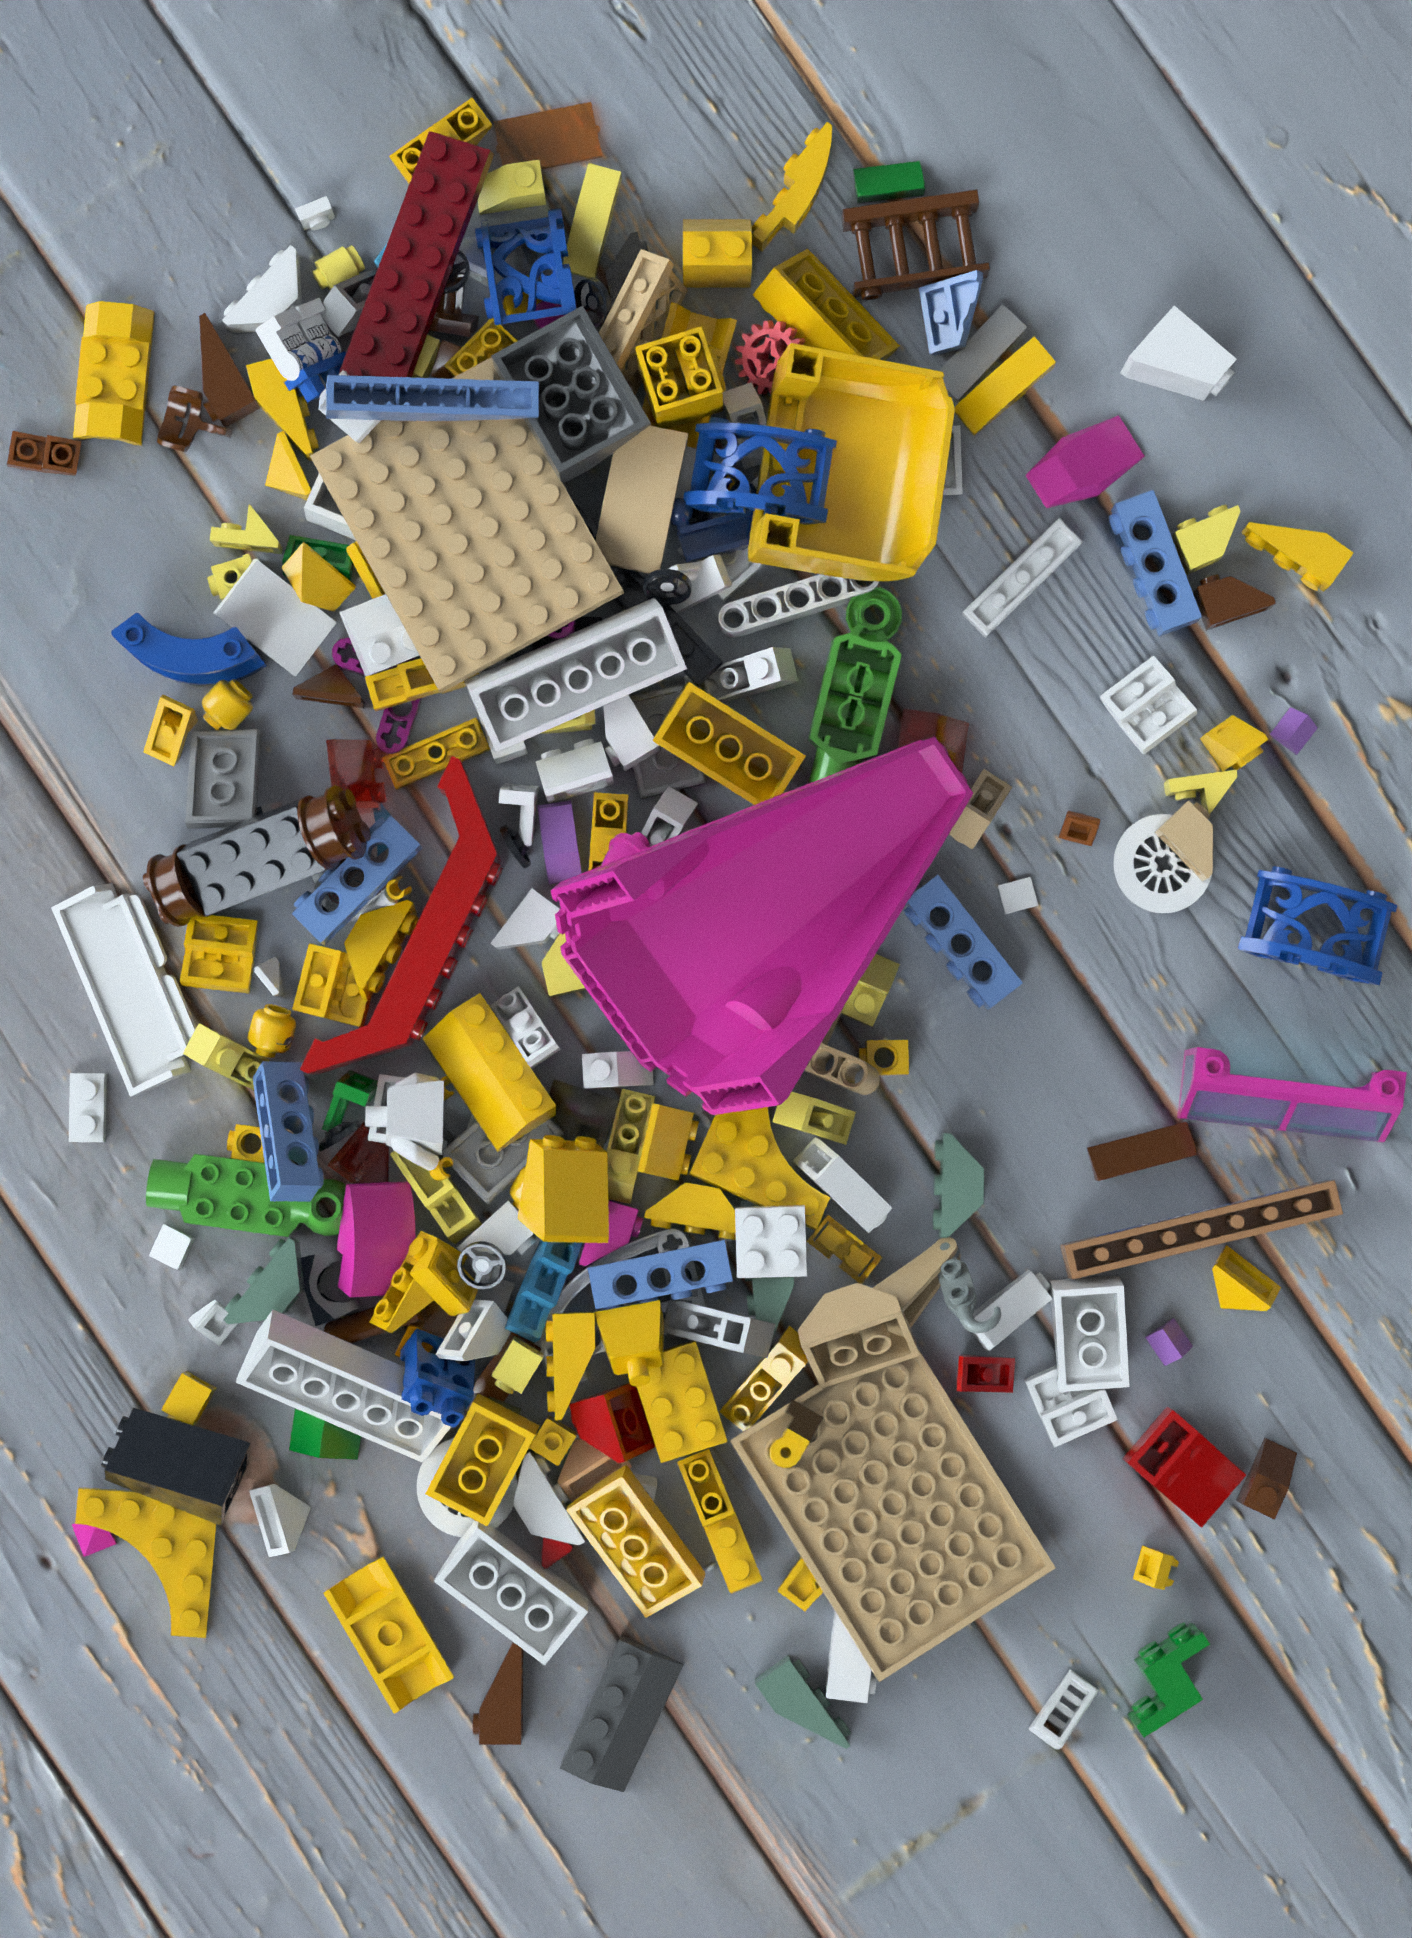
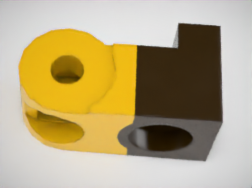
[769,1400,824,1468]

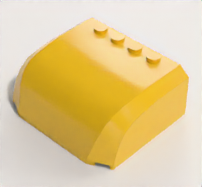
[748,343,955,582]

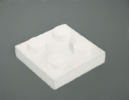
[735,1205,807,1278]

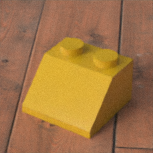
[637,1103,699,1181]

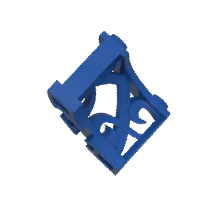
[475,208,577,325]
[683,417,837,525]
[111,613,267,686]
[1238,866,1398,986]

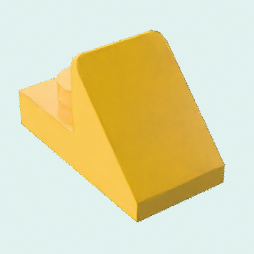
[143,694,198,766]

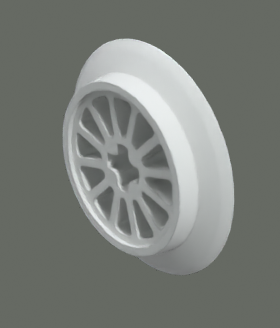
[1113,814,1212,913]
[417,1438,517,1537]

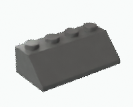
[559,1634,684,1792]

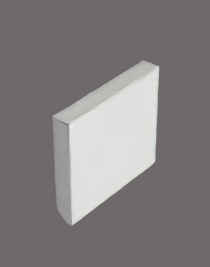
[998,877,1039,915]

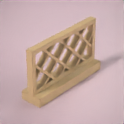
[599,249,688,395]

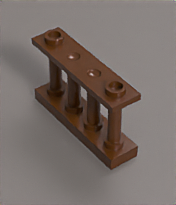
[841,189,990,301]

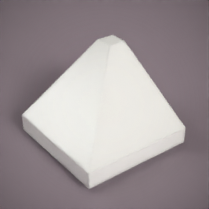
[254,957,284,997]
[189,1300,238,1346]

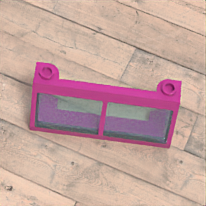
[1177,1047,1407,1143]

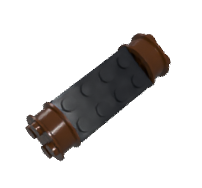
[143,785,371,927]

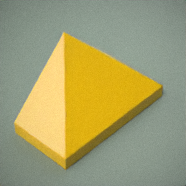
[265,431,312,501]
[281,542,356,612]
[1212,1245,1281,1311]

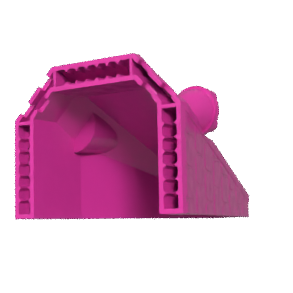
[551,737,973,1115]

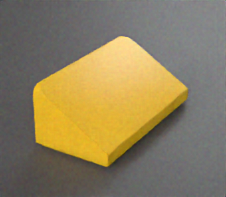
[410,1242,478,1316]

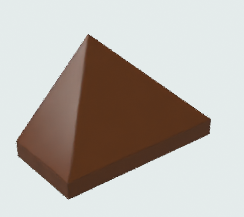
[292,664,365,709]

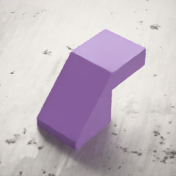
[537,801,582,884]

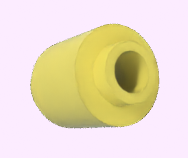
[312,245,365,291]

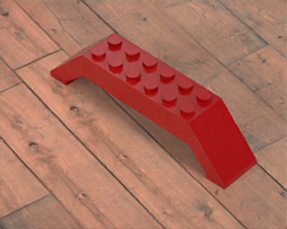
[300,756,503,1075]

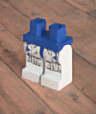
[255,298,346,403]

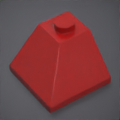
[569,1383,656,1463]

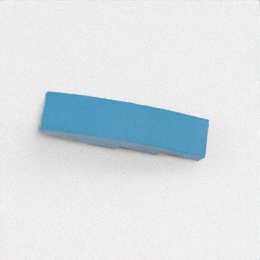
[505,1240,582,1343]

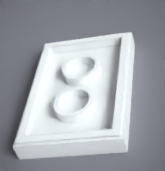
[213,559,337,677]

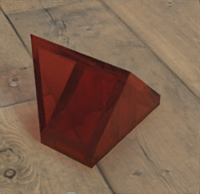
[327,1122,389,1184]

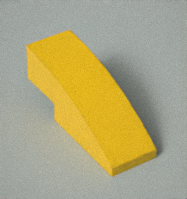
[955,336,1056,436]

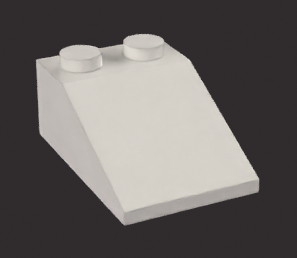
[1050,1275,1130,1392]

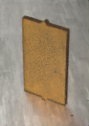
[493,102,602,170]

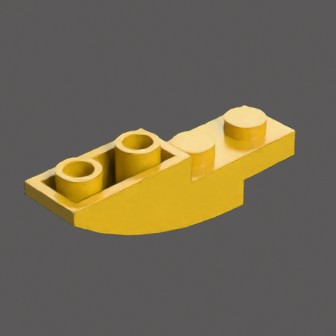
[752,122,832,252]
[365,658,480,712]
[677,1449,763,1594]

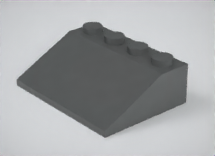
[491,306,651,484]

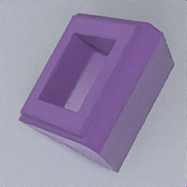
[1269,707,1318,755]
[1145,1318,1193,1366]

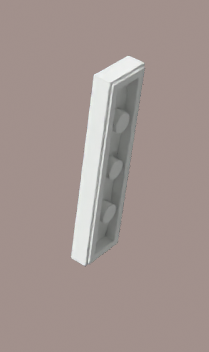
[962,518,1083,638]

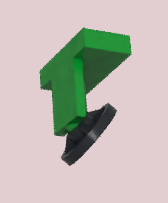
[319,1070,378,1152]

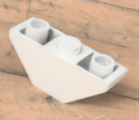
[222,245,302,333]
[490,986,561,1069]
[513,1450,586,1545]

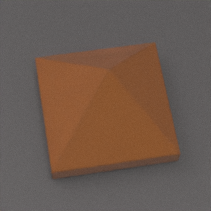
[1059,811,1101,847]

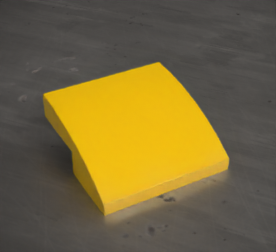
[180,915,258,994]
[292,943,372,1027]

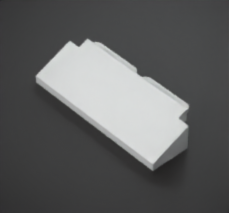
[51,883,197,1097]

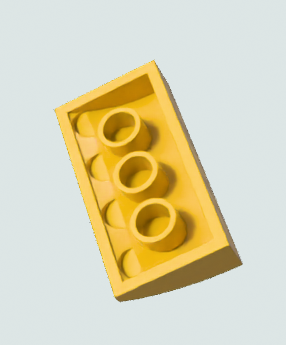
[566,1464,706,1618]

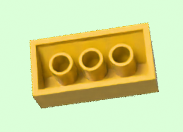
[752,248,900,361]
[652,681,806,805]
[422,993,556,1152]

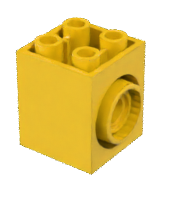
[635,326,726,429]

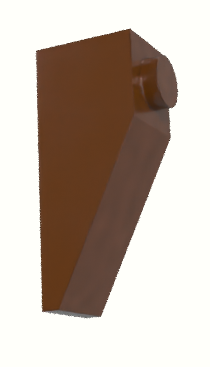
[199,313,260,427]
[473,1642,524,1745]

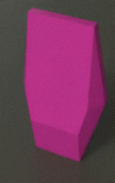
[1025,415,1145,508]

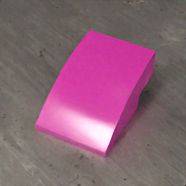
[336,1181,416,1298]

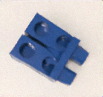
[400,1328,475,1428]

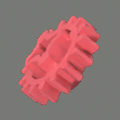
[735,320,806,394]

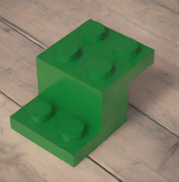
[1127,1622,1210,1738]

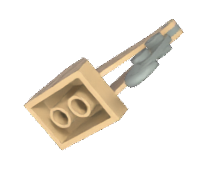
[797,1237,1001,1389]

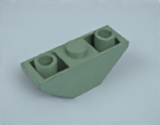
[933,1133,984,1238]
[223,1237,305,1324]

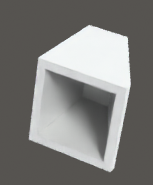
[1120,305,1237,401]

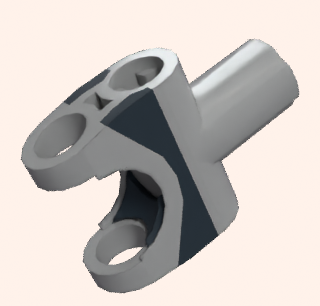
[257,1251,361,1327]

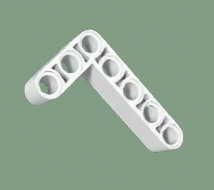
[718,574,879,638]

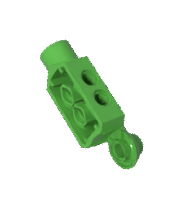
[807,587,902,783]
[146,1154,346,1237]

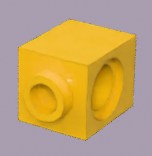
[859,1040,909,1076]
[227,1124,265,1163]
[161,1371,217,1425]
[529,1415,578,1466]

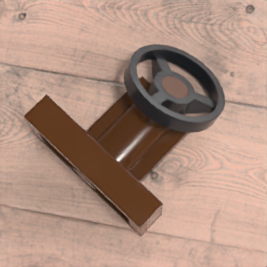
[429,250,479,337]

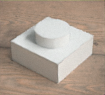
[295,196,335,231]

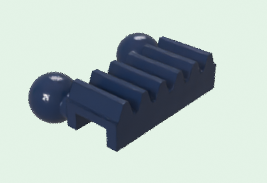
[671,481,757,563]

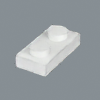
[69,1073,107,1143]

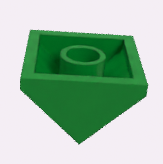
[289,1408,361,1460]

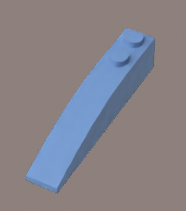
[326,375,539,421]

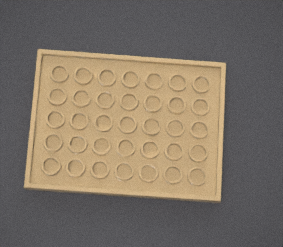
[310,357,624,693]
[729,1349,1056,1682]

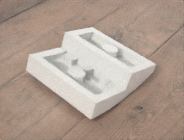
[1100,656,1197,755]
[1024,1365,1118,1448]

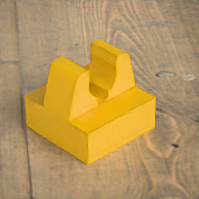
[1133,1546,1179,1590]

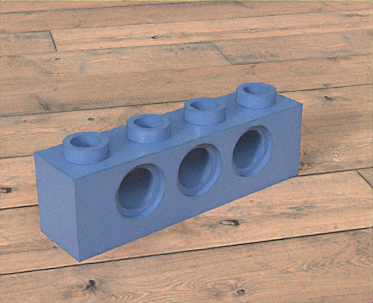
[1109,490,1202,636]
[291,815,423,946]
[903,874,1023,1010]
[253,1061,324,1202]
[587,1240,733,1310]

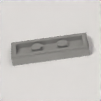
[940,304,1027,403]

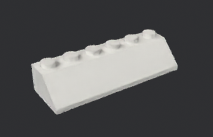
[464,598,687,752]
[236,1310,451,1463]

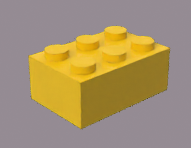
[637,1340,728,1463]
[425,1393,540,1527]

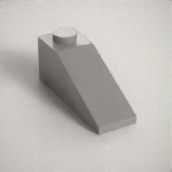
[664,1298,775,1358]

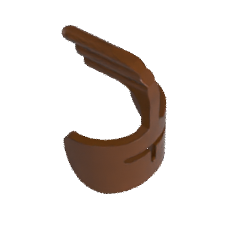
[157,385,233,452]

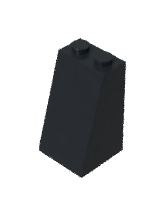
[101,1407,251,1526]

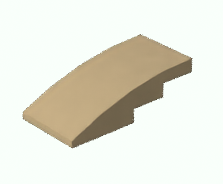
[596,425,688,574]

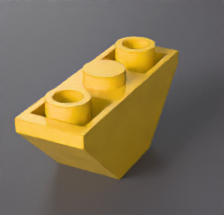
[389,97,492,184]
[588,792,629,871]
[344,900,418,1001]
[644,1182,736,1240]

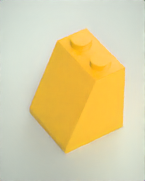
[683,219,752,288]
[517,1135,609,1243]

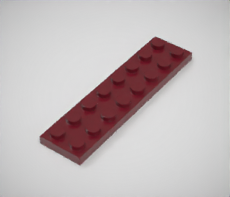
[339,131,495,378]

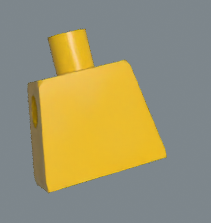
[594,1300,664,1386]

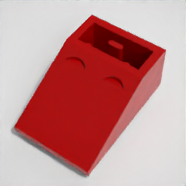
[1122,1407,1246,1528]

